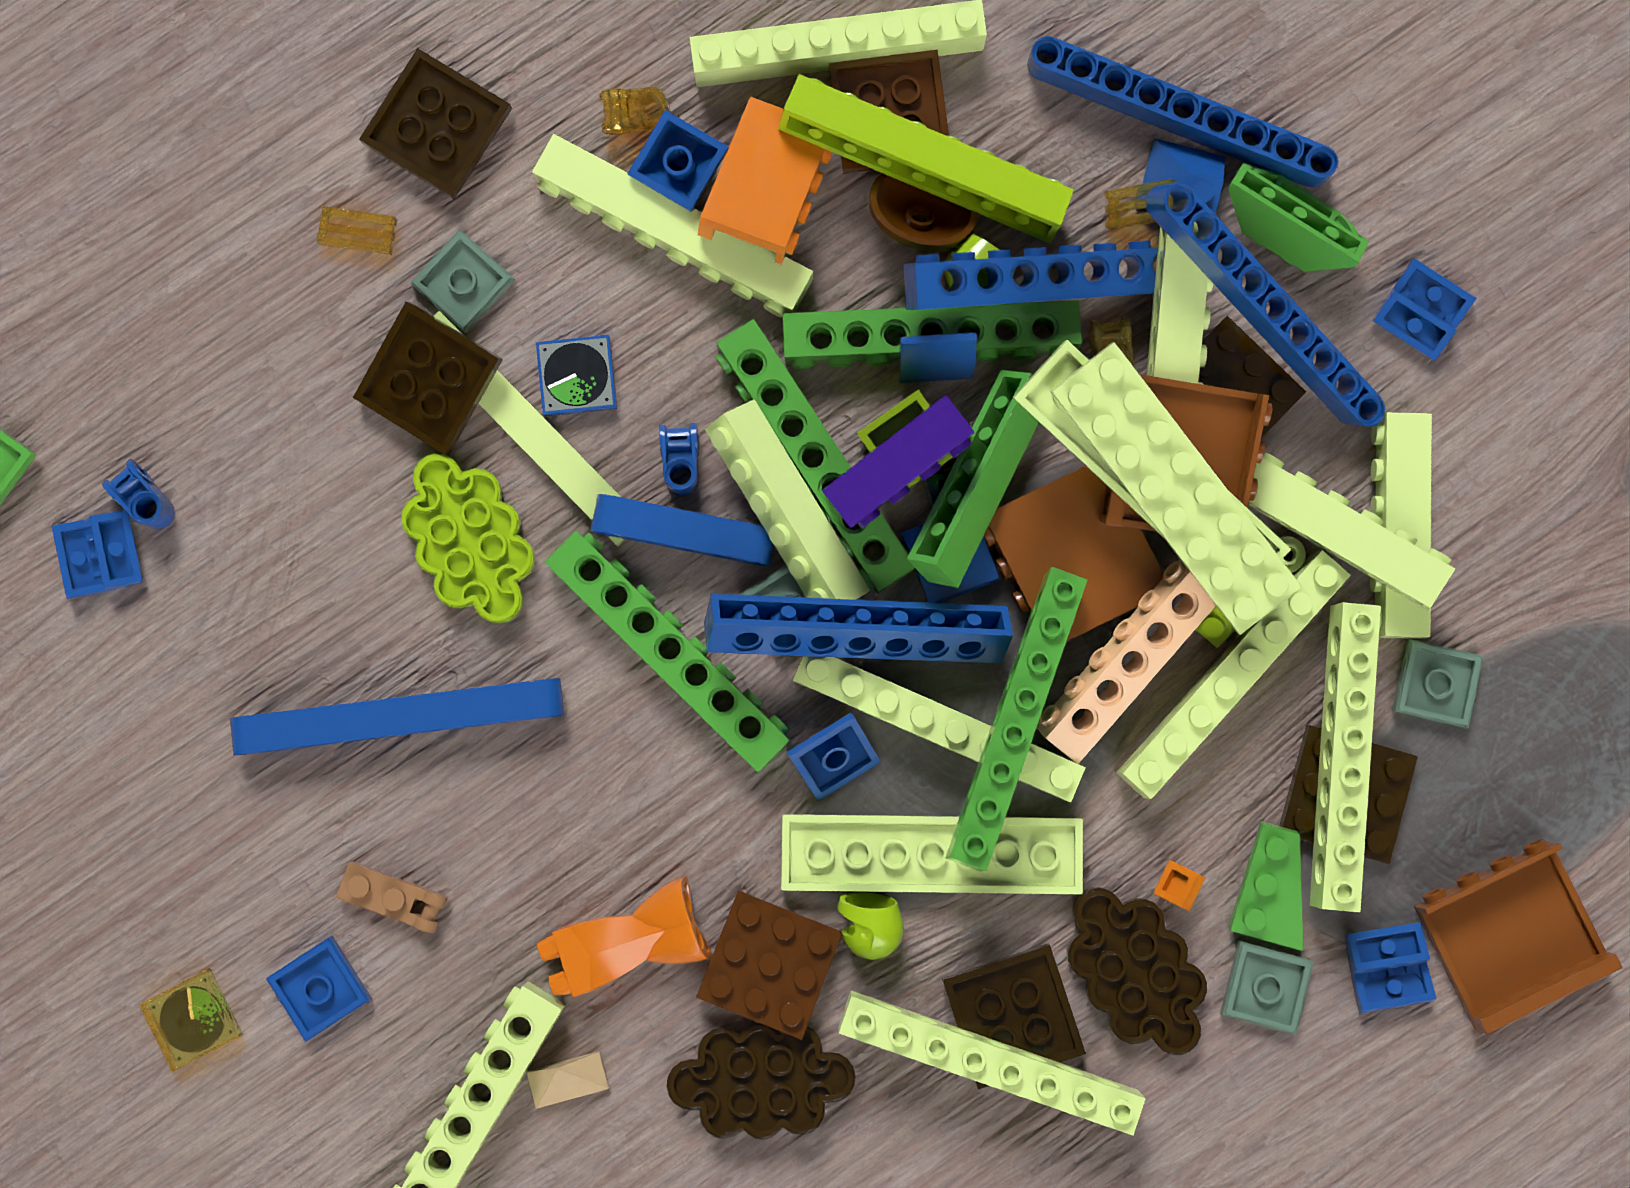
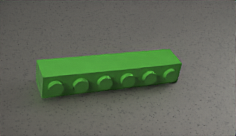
[907,370,1039,588]

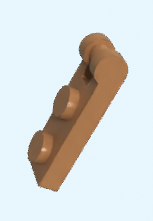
[335,861,448,933]

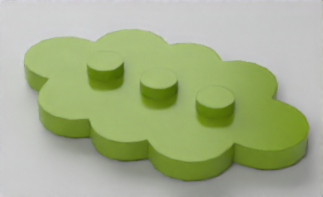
[401,453,535,624]

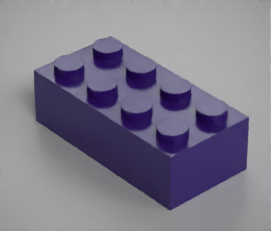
[823,395,975,528]

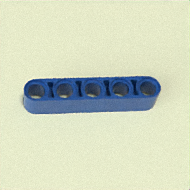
[590,494,774,567]

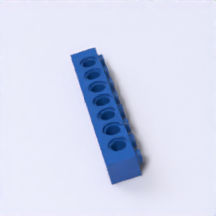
[904,241,1158,310]
[704,593,1013,663]

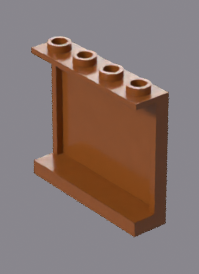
[1100,374,1272,531]
[983,465,1163,642]
[1414,839,1623,1034]

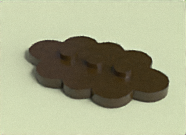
[1067,887,1207,1055]
[666,1023,856,1140]

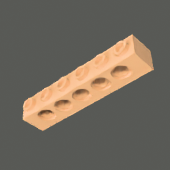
[1036,559,1216,764]

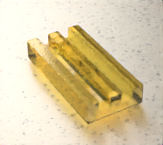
[1105,178,1177,230]
[317,206,397,255]

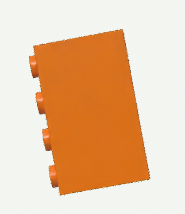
[697,97,833,265]

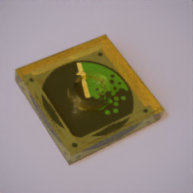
[139,968,243,1072]

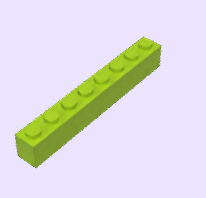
[778,74,1074,243]

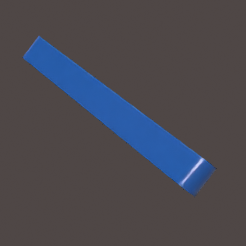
[1027,36,1339,188]
[1146,183,1385,427]
[230,678,565,756]

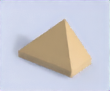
[527,1051,610,1109]

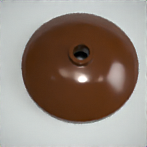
[868,173,978,251]

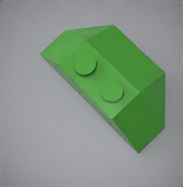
[1228,163,1369,272]

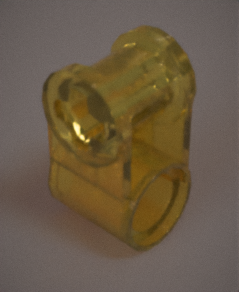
[599,87,671,135]
[1089,316,1134,367]

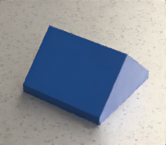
[787,712,881,801]

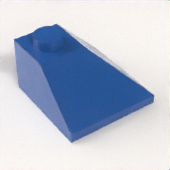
[627,110,729,212]
[1136,138,1225,214]

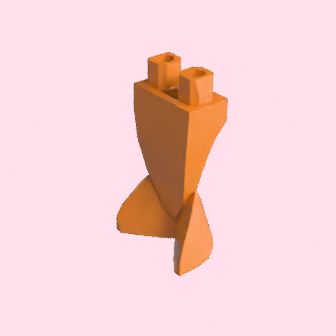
[537,876,712,997]

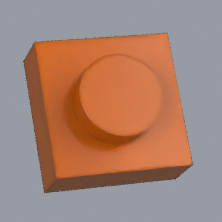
[1153,860,1206,911]

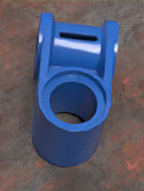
[659,423,699,496]
[102,459,175,529]

